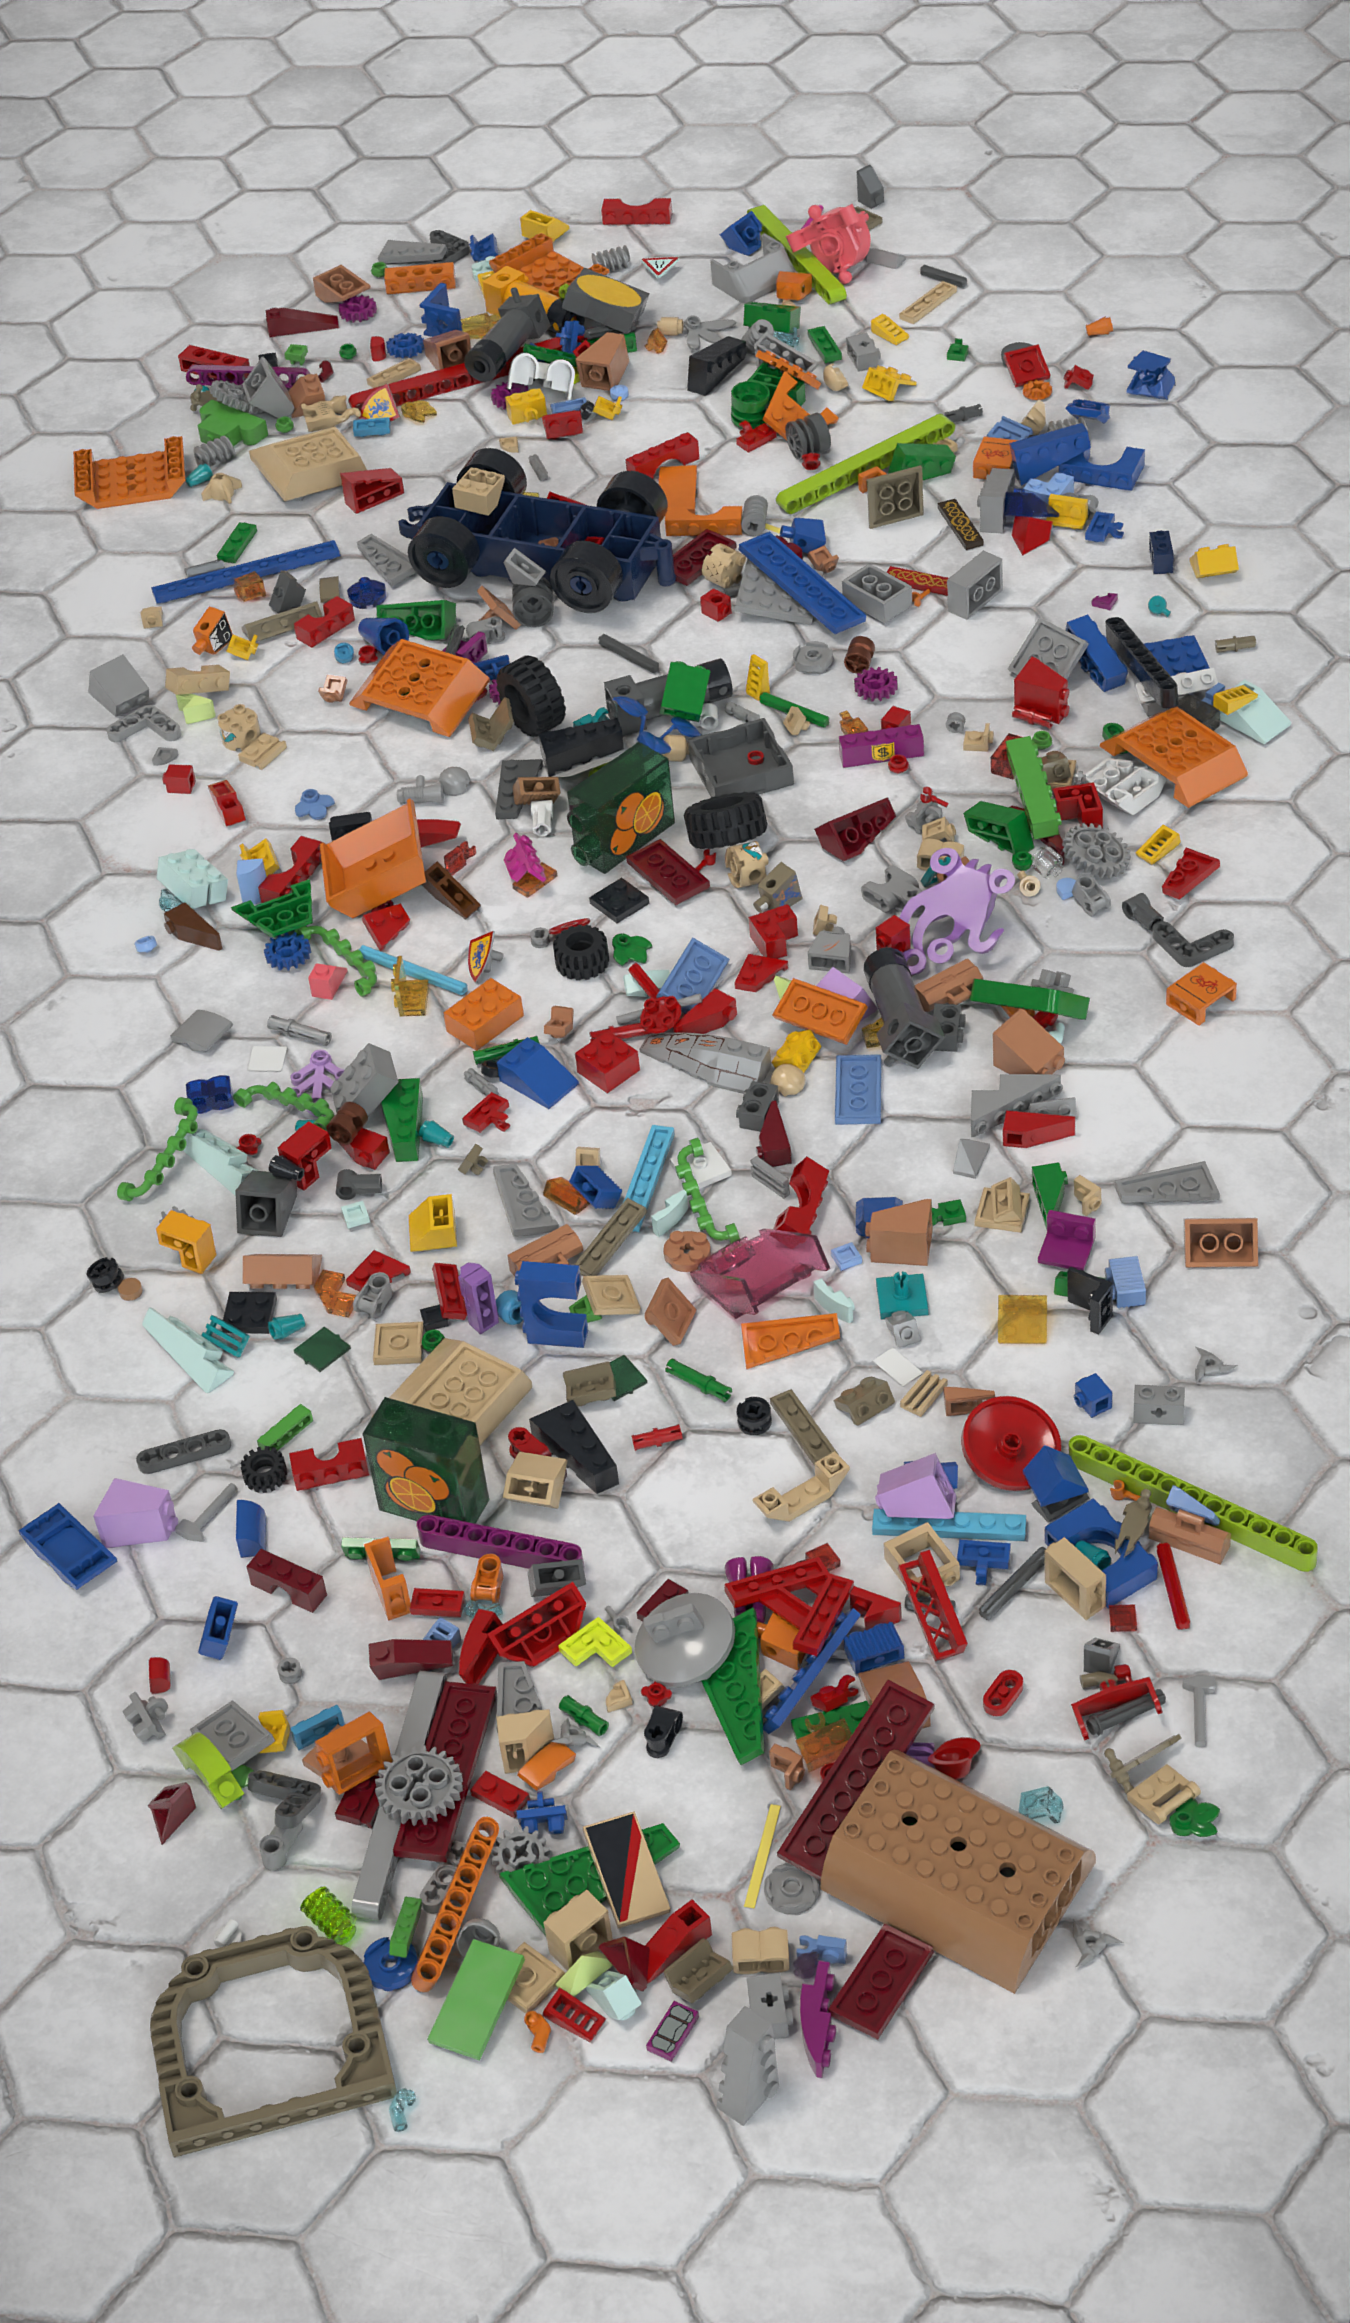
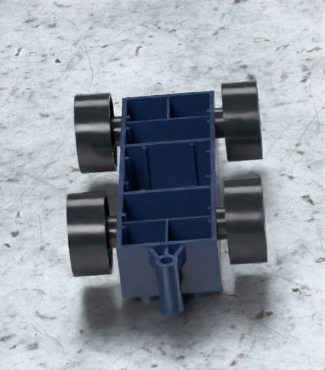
[398,448,676,613]

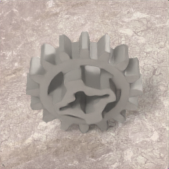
[491,1826,550,1875]

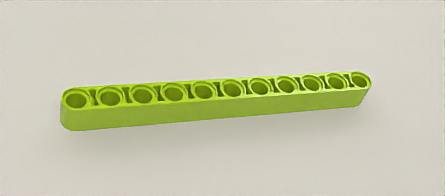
[747,205,847,305]
[776,414,955,514]
[1069,1435,1318,1572]

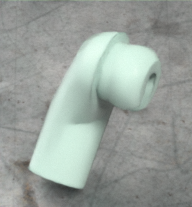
[1048,1023,1064,1043]

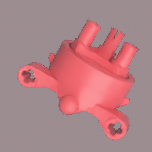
[785,204,871,284]

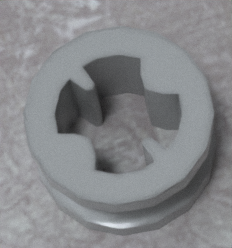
[946,712,966,733]
[530,927,550,948]
[277,1658,302,1684]

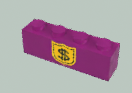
[839,724,924,768]

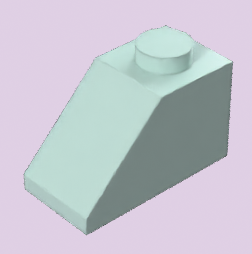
[585,1970,642,2020]

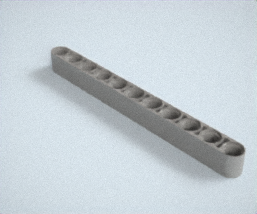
[351,1671,447,1920]

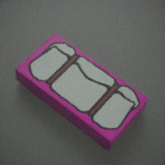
[646,2001,699,2062]

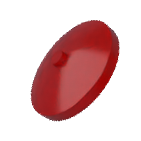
[961,1396,1061,1491]

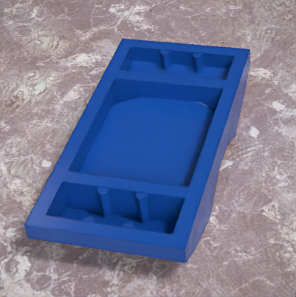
[18,1503,118,1590]

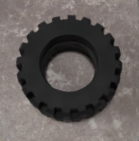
[496,655,566,737]
[684,792,768,849]

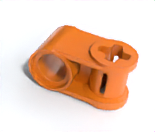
[470,1554,503,1604]

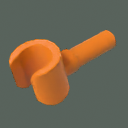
[912,589,930,607]
[1110,1480,1141,1501]

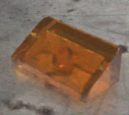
[543,1177,590,1215]

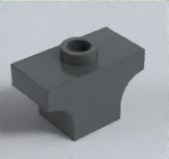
[269,570,306,614]

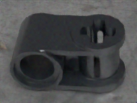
[644,1705,683,1758]

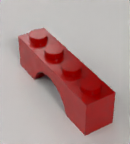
[601,198,673,225]
[625,432,700,479]
[258,836,322,903]
[772,1156,829,1248]

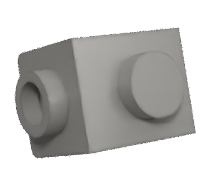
[885,1311,920,1347]

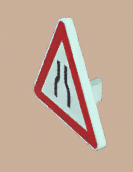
[641,257,679,278]

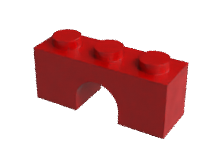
[294,596,355,648]
[289,1438,369,1491]

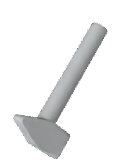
[175,1483,238,1542]
[1182,1675,1215,1747]

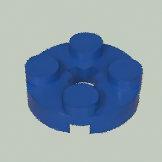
[363,1937,418,1991]

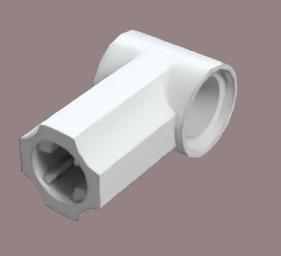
[685,703,719,730]
[531,800,554,837]

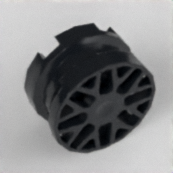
[86,1257,124,1293]
[737,1397,772,1435]

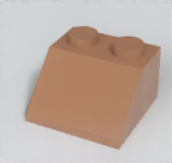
[289,374,325,418]

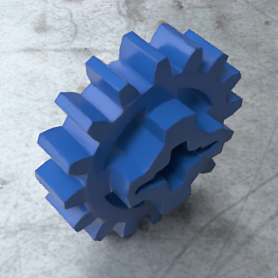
[386,333,424,359]
[264,932,311,971]

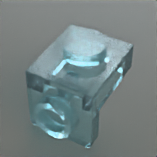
[773,327,800,348]
[159,889,183,912]
[1018,1786,1063,1824]

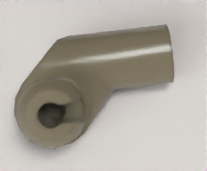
[1080,1671,1118,1688]

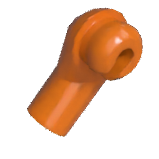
[524,2010,551,2053]

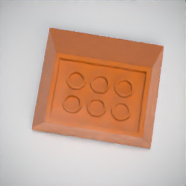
[320,799,426,918]

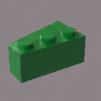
[743,302,801,333]
[747,362,806,406]
[888,443,956,480]
[963,801,1035,857]

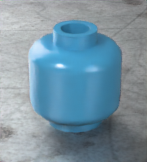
[496,1290,524,1325]

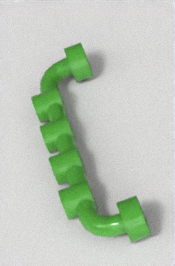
[295,925,377,997]
[233,1082,335,1131]
[117,1097,198,1201]
[675,1137,740,1244]

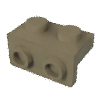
[1041,751,1071,785]
[563,1361,616,1406]
[833,1376,895,1426]
[663,1938,733,2004]

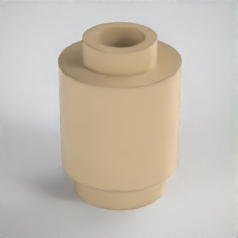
[657,317,683,335]

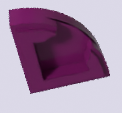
[1092,593,1118,610]

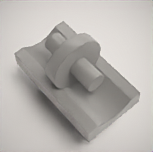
[905,795,943,834]
[1031,969,1074,994]
[122,1692,168,1742]

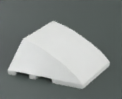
[1084,758,1167,815]

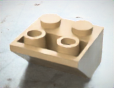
[452,468,505,516]
[502,1452,567,1509]
[496,1709,555,1774]

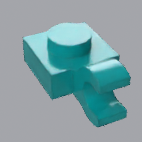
[573,707,609,727]

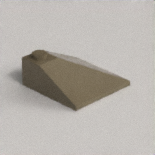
[867,465,924,529]

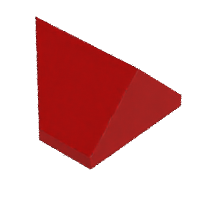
[1012,516,1053,556]

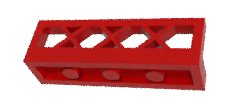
[898,1550,968,1661]

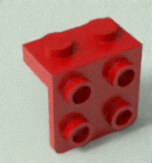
[542,410,583,439]

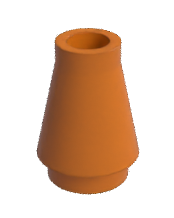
[1086,317,1113,336]

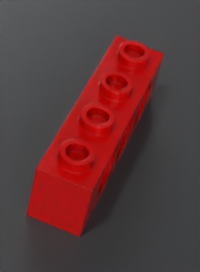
[178,345,250,379]

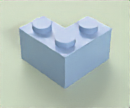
[1023,472,1074,514]

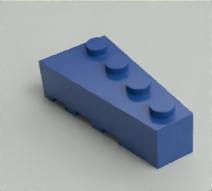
[1009,423,1091,486]

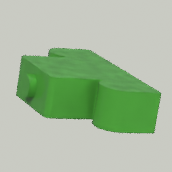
[198,399,268,446]

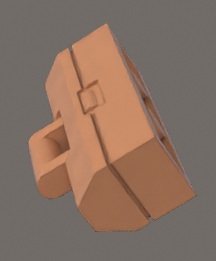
[915,958,983,1012]
[507,1224,583,1276]
[1149,1507,1231,1564]

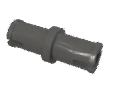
[944,404,983,422]

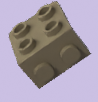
[468,697,514,751]

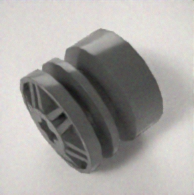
[785,413,831,460]
[512,577,554,628]

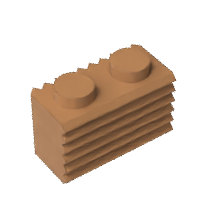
[513,777,560,805]

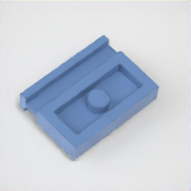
[987,416,1033,440]

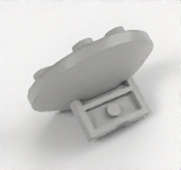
[635,1593,735,1688]

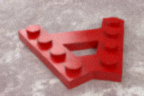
[724,1557,854,1656]

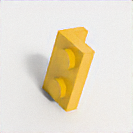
[239,838,280,877]
[771,1030,821,1073]

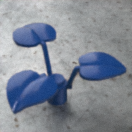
[613,696,702,760]

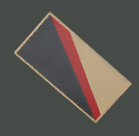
[583,1811,670,1929]

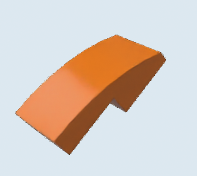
[517,1742,576,1791]

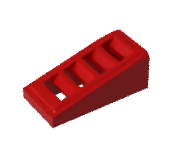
[542,1987,606,2043]

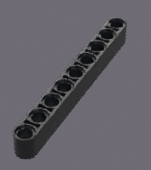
[1105,617,1178,709]

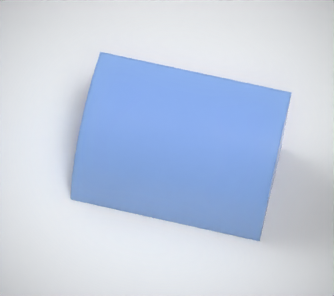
[236,858,266,904]

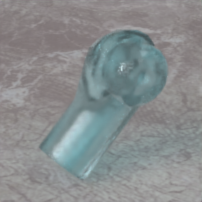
[464,1600,503,1619]
[389,2088,416,2132]

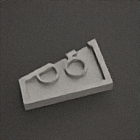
[496,1661,542,1733]

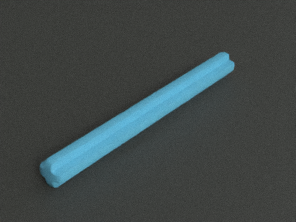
[358,945,468,995]

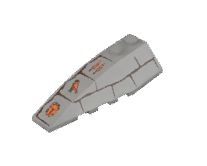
[639,1033,772,1094]

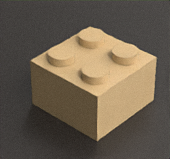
[544,1890,613,1971]

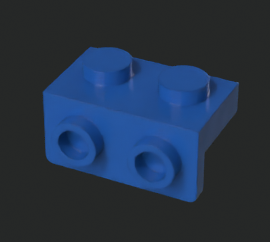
[469,233,498,262]

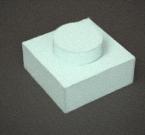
[341,1201,370,1229]

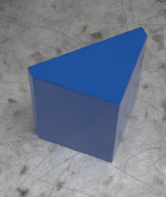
[1023,1445,1089,1507]

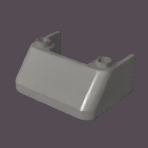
[710,233,795,303]

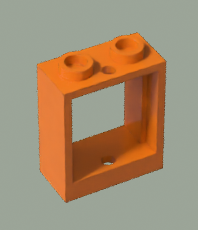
[315,1711,393,1795]

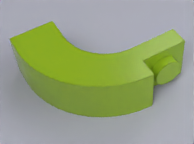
[172,1732,245,1809]

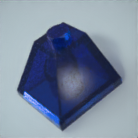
[1004,488,1059,517]

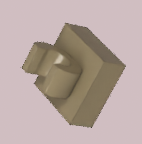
[458,1144,488,1175]

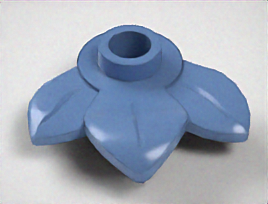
[295,789,335,820]

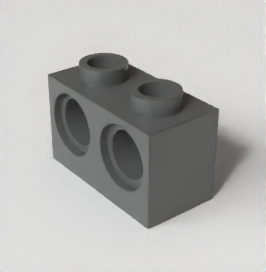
[933,1004,966,1052]
[736,1081,779,1132]

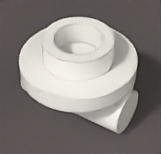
[214,1919,242,1948]

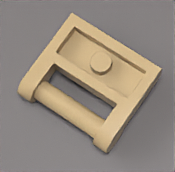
[1127,1764,1201,1825]

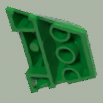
[231,879,313,938]

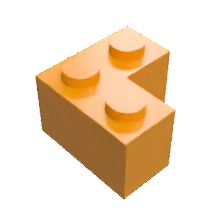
[156,1210,216,1274]

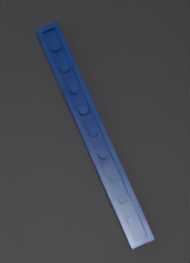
[151,540,340,604]

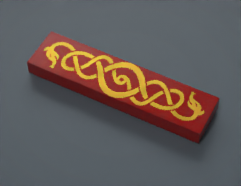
[886,566,949,596]

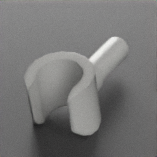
[605,1606,629,1634]

